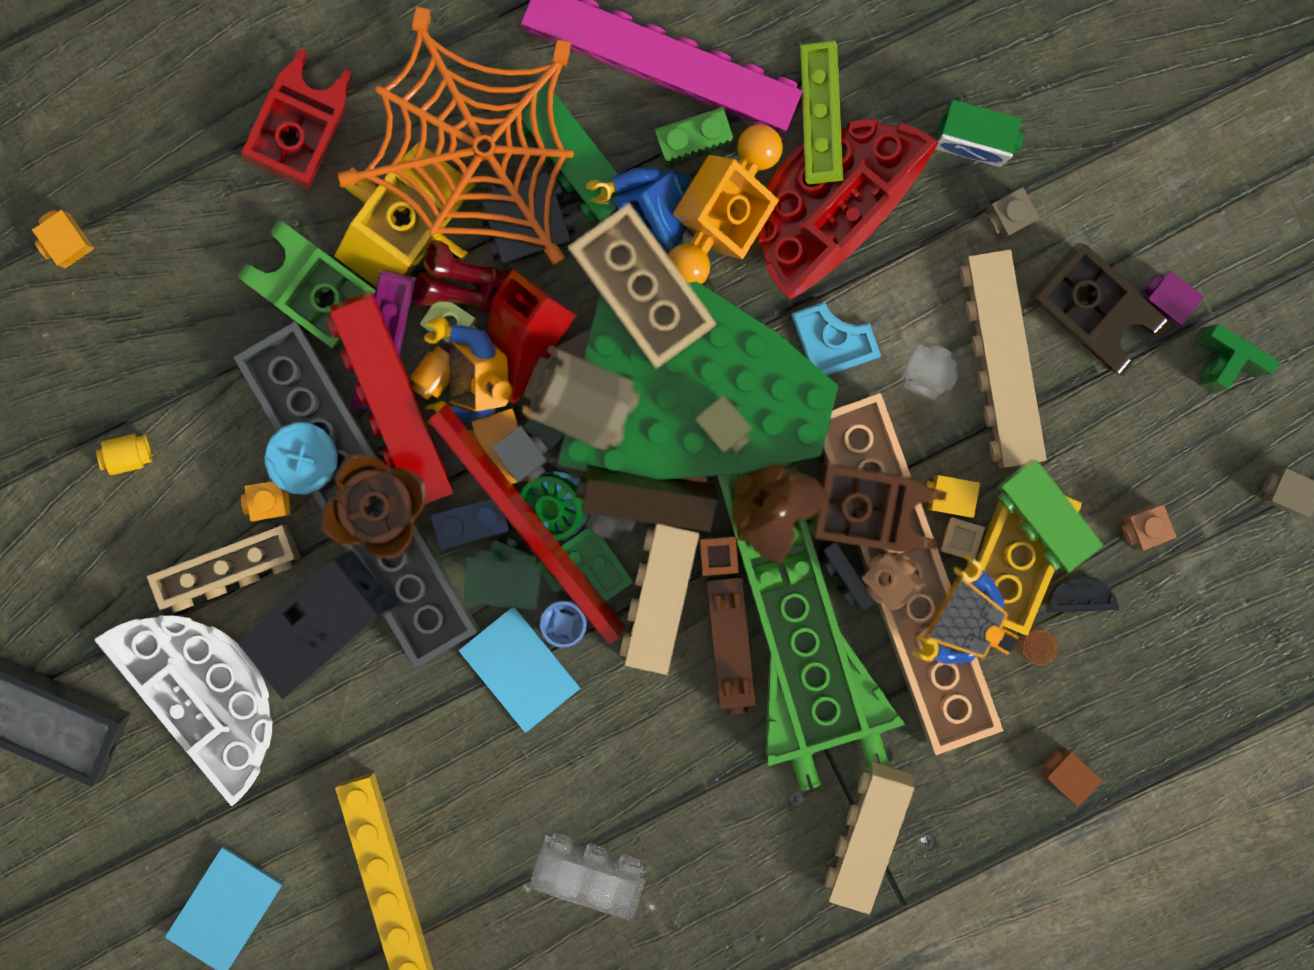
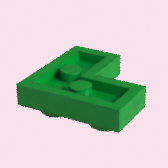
[535,524,634,601]

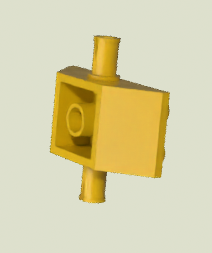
[334,142,476,288]

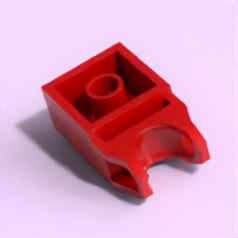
[241,48,353,190]

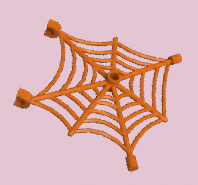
[338,6,574,266]

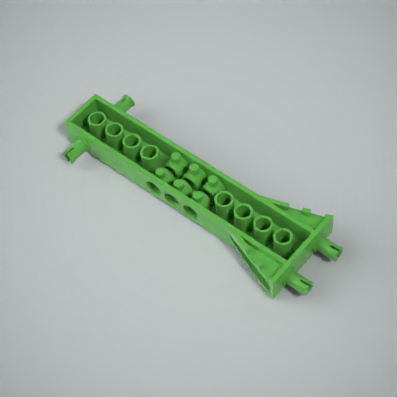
[716,337,905,791]

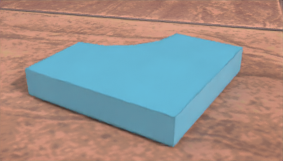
[790,302,881,376]

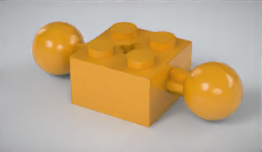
[667,124,783,285]

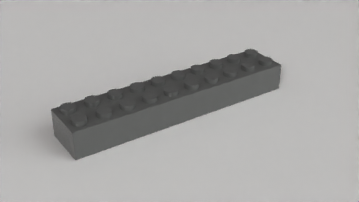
[233,321,480,669]

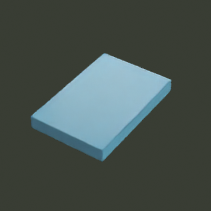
[459,606,581,733]
[165,846,284,970]

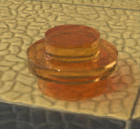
[1022,630,1058,665]

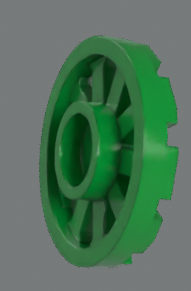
[520,473,584,540]

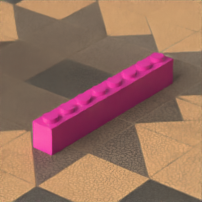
[521,0,802,136]

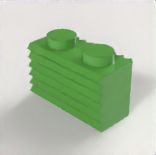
[655,107,733,167]

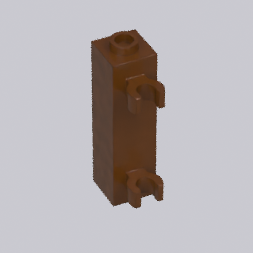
[706,576,756,714]

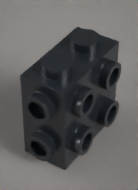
[476,171,576,266]

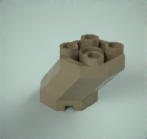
[522,346,639,450]

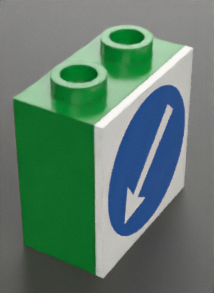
[935,99,1025,167]

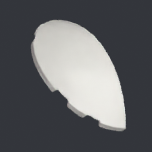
[95,616,272,807]

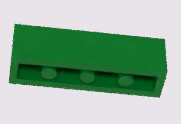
[513,82,619,224]

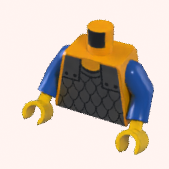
[424,317,512,426]
[912,555,1018,664]

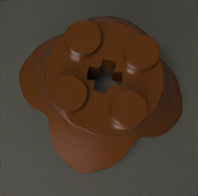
[321,454,426,559]
[732,463,830,563]

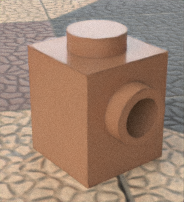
[1122,504,1177,551]

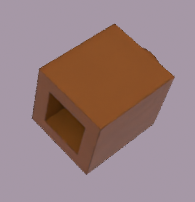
[699,536,739,576]
[1041,748,1103,807]

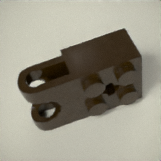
[1029,243,1169,377]

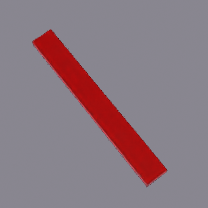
[429,404,625,644]

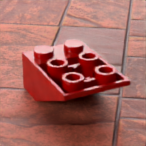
[486,269,576,404]

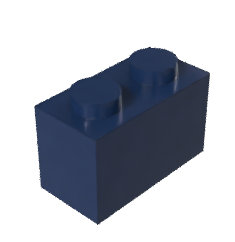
[431,499,512,550]

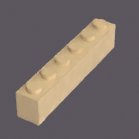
[960,249,1047,468]

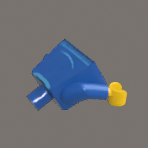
[585,167,690,255]

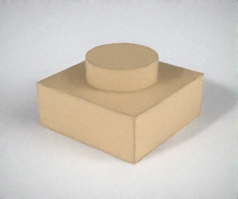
[939,517,985,560]

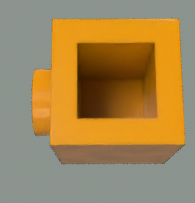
[32,210,95,269]
[241,481,292,521]

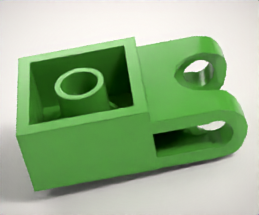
[237,220,376,351]

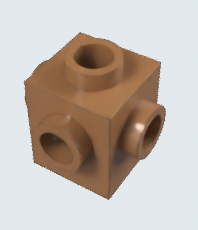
[862,552,926,610]

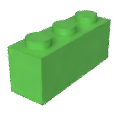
[996,459,1104,572]

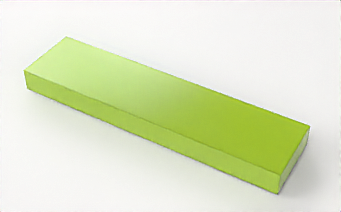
[800,41,843,184]

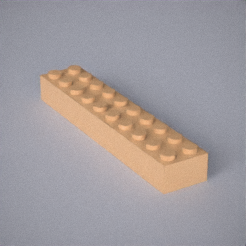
[822,393,1003,755]

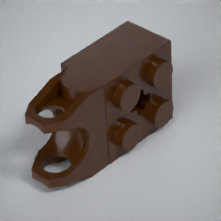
[809,462,947,552]

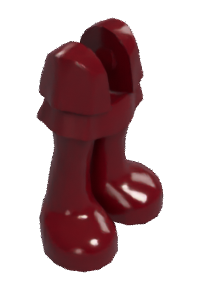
[413,240,510,313]

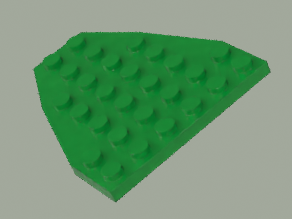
[557,281,838,480]

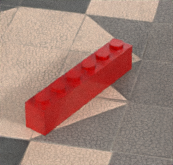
[327,290,453,504]

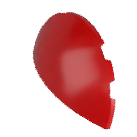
[758,119,938,300]

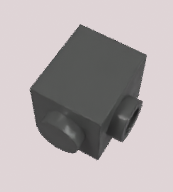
[492,426,549,484]

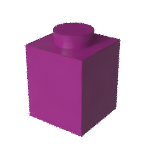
[1143,271,1204,328]

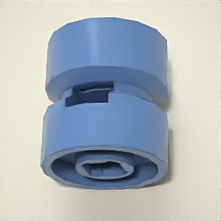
[540,599,588,648]

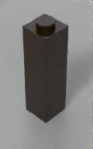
[575,464,717,532]

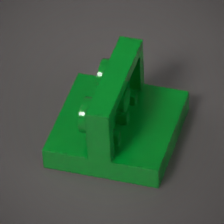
[1194,323,1280,392]

